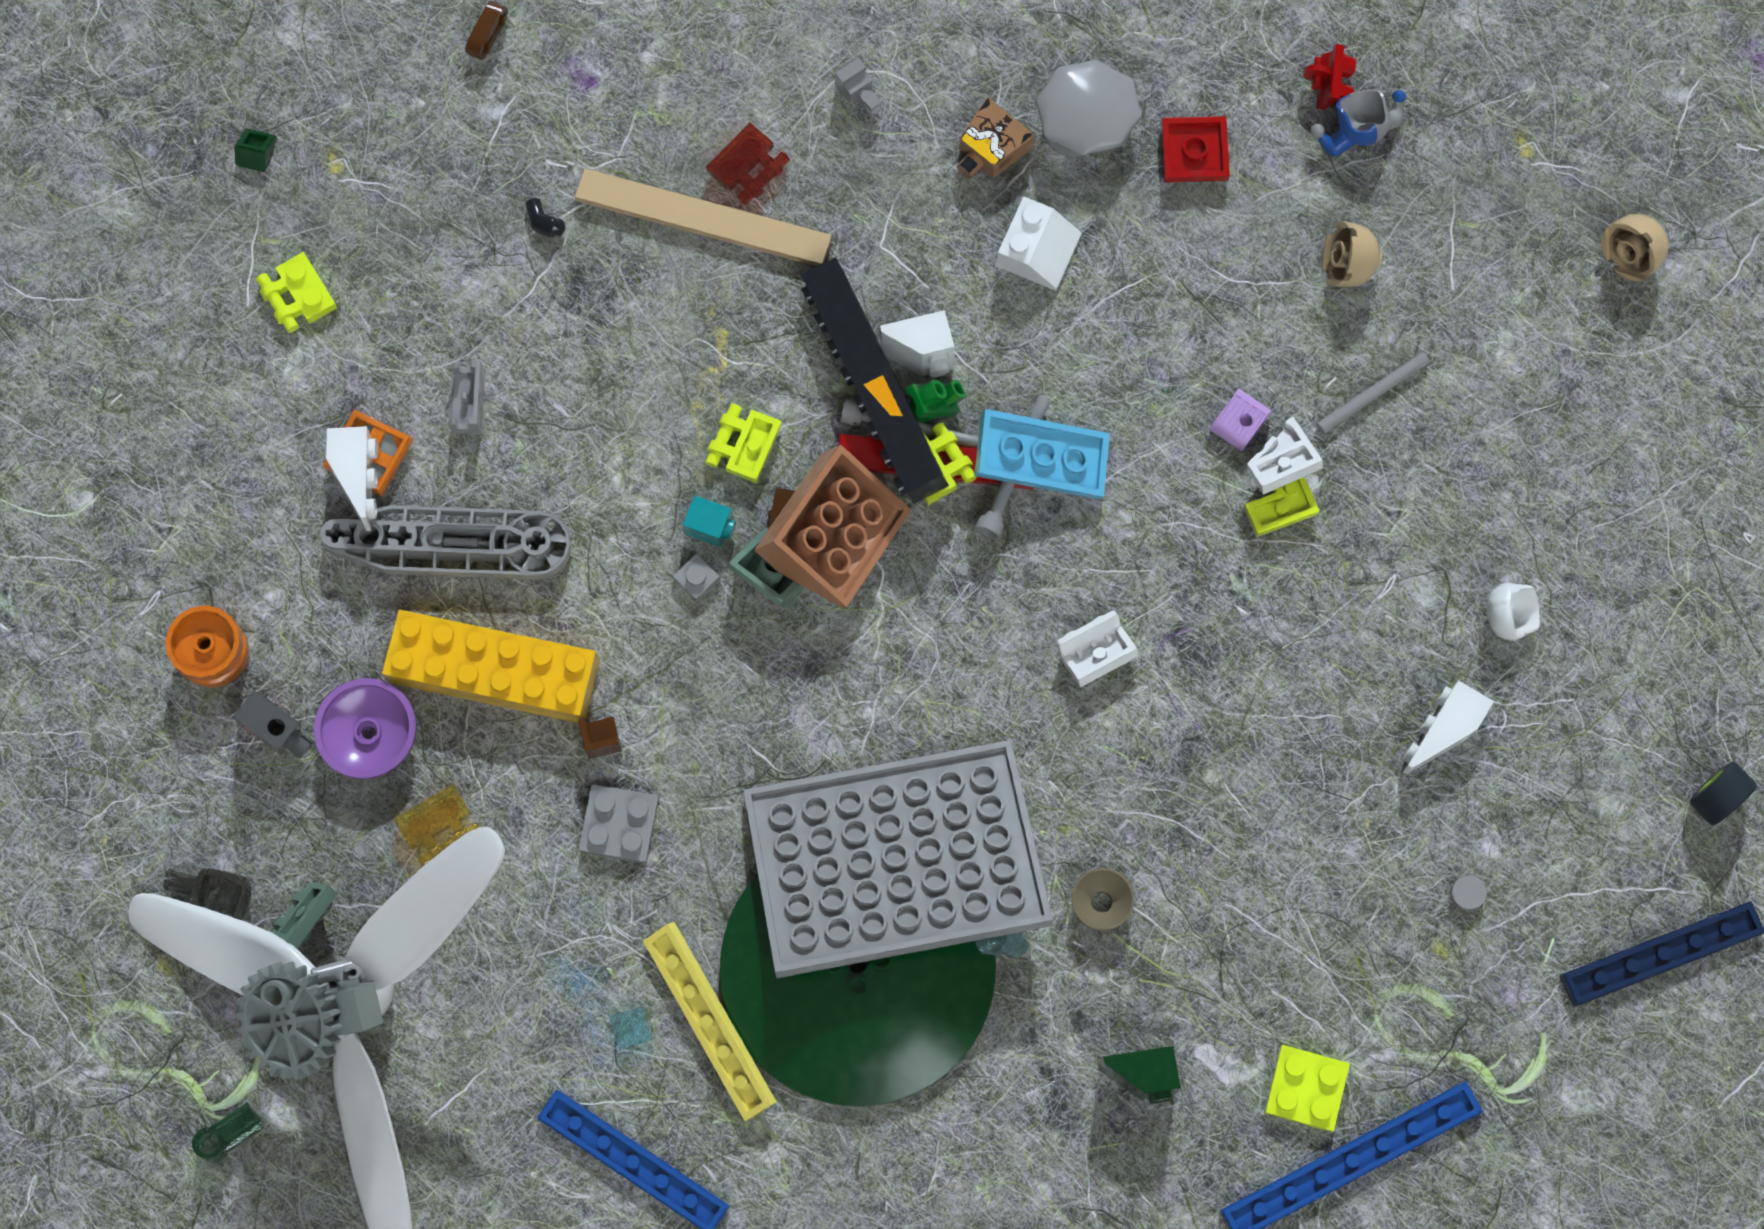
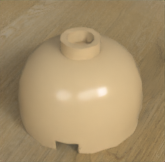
[1601,214,1669,281]
[1321,221,1382,288]

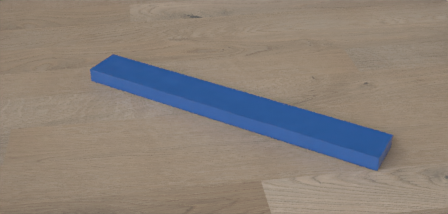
[1219,1081,1483,1229]

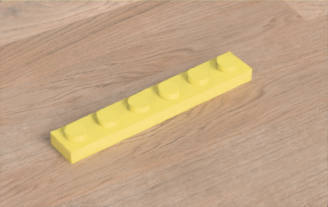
[643,922,777,1121]

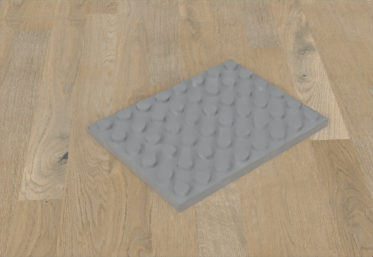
[744,740,1053,978]

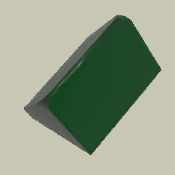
[234,129,277,172]

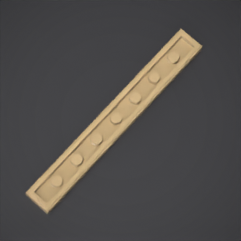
[575,168,832,266]

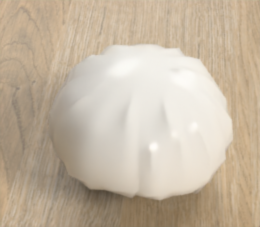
[1486,582,1540,641]

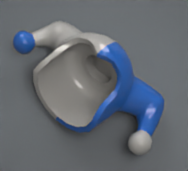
[1310,90,1406,157]

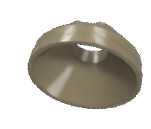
[1072,868,1134,931]

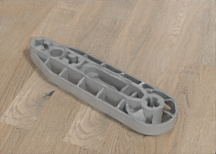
[320,505,572,580]

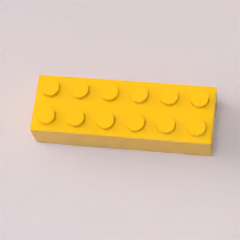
[382,610,600,723]

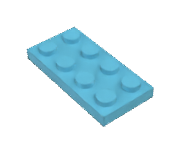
[974,409,1110,500]

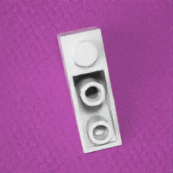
[326,426,378,532]
[1402,680,1494,774]

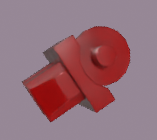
[1303,44,1357,110]

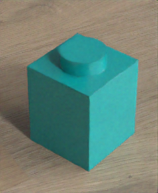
[682,495,736,548]

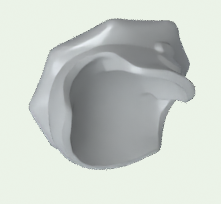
[1036,59,1142,157]

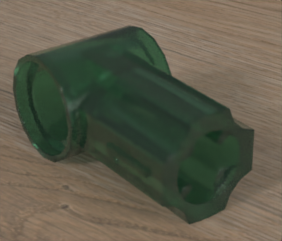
[192,1102,265,1163]

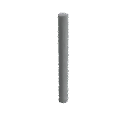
[1316,352,1430,434]

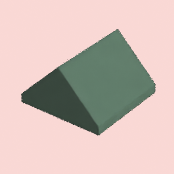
[727,528,804,609]

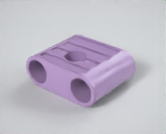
[1210,389,1272,452]

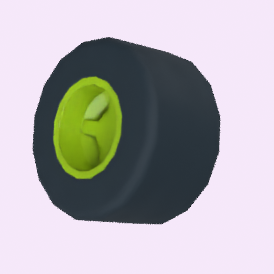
[1690,761,1757,826]

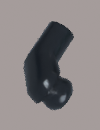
[525,198,566,238]

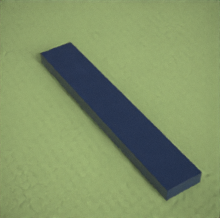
[1560,901,1764,1007]

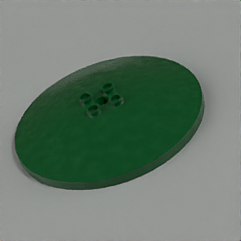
[720,873,996,1107]

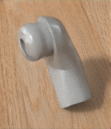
[310,960,364,984]

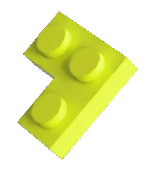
[1244,477,1319,537]

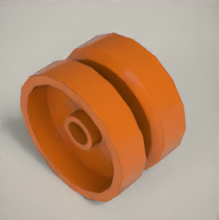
[165,605,250,688]

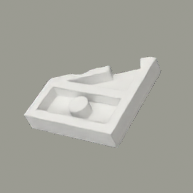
[1247,417,1323,494]

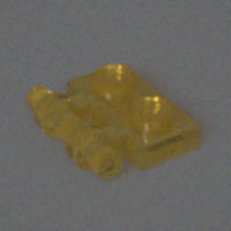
[394,784,479,867]

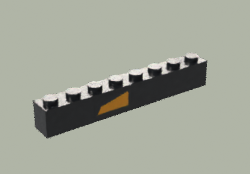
[801,257,949,504]

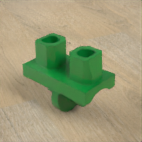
[905,380,966,422]

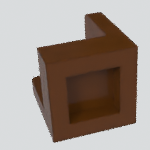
[578,716,622,760]

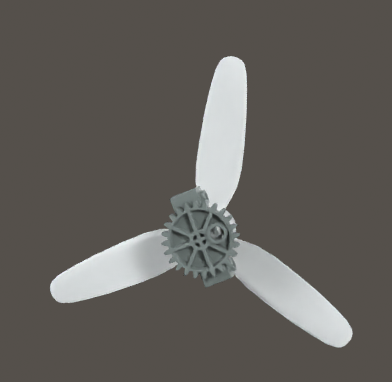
[128,827,505,1229]

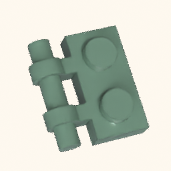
[272,882,338,948]

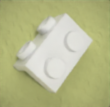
[1056,610,1139,687]

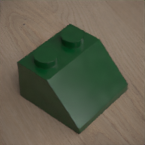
[1099,1046,1181,1104]

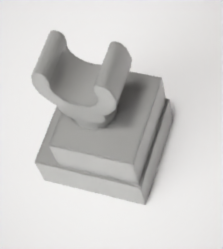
[835,57,882,117]

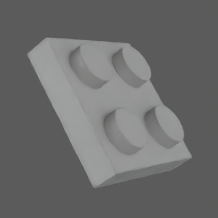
[579,784,659,864]

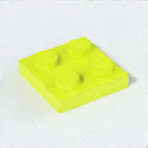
[1264,1045,1350,1132]

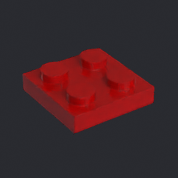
[1161,116,1230,183]

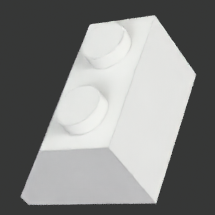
[997,196,1082,291]
[880,310,955,377]

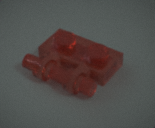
[706,122,790,205]

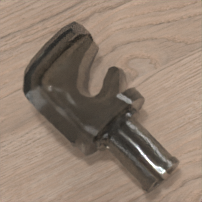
[163,868,252,920]

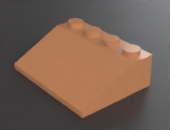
[754,444,911,609]

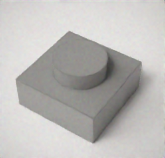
[673,554,721,602]

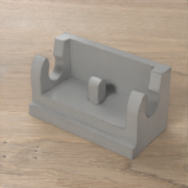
[448,361,485,435]

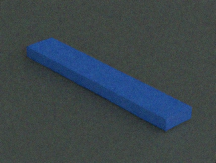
[537,1089,730,1229]

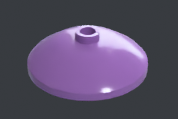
[314,678,417,779]

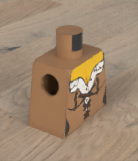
[957,97,1034,179]

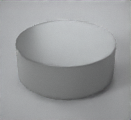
[1450,875,1487,911]

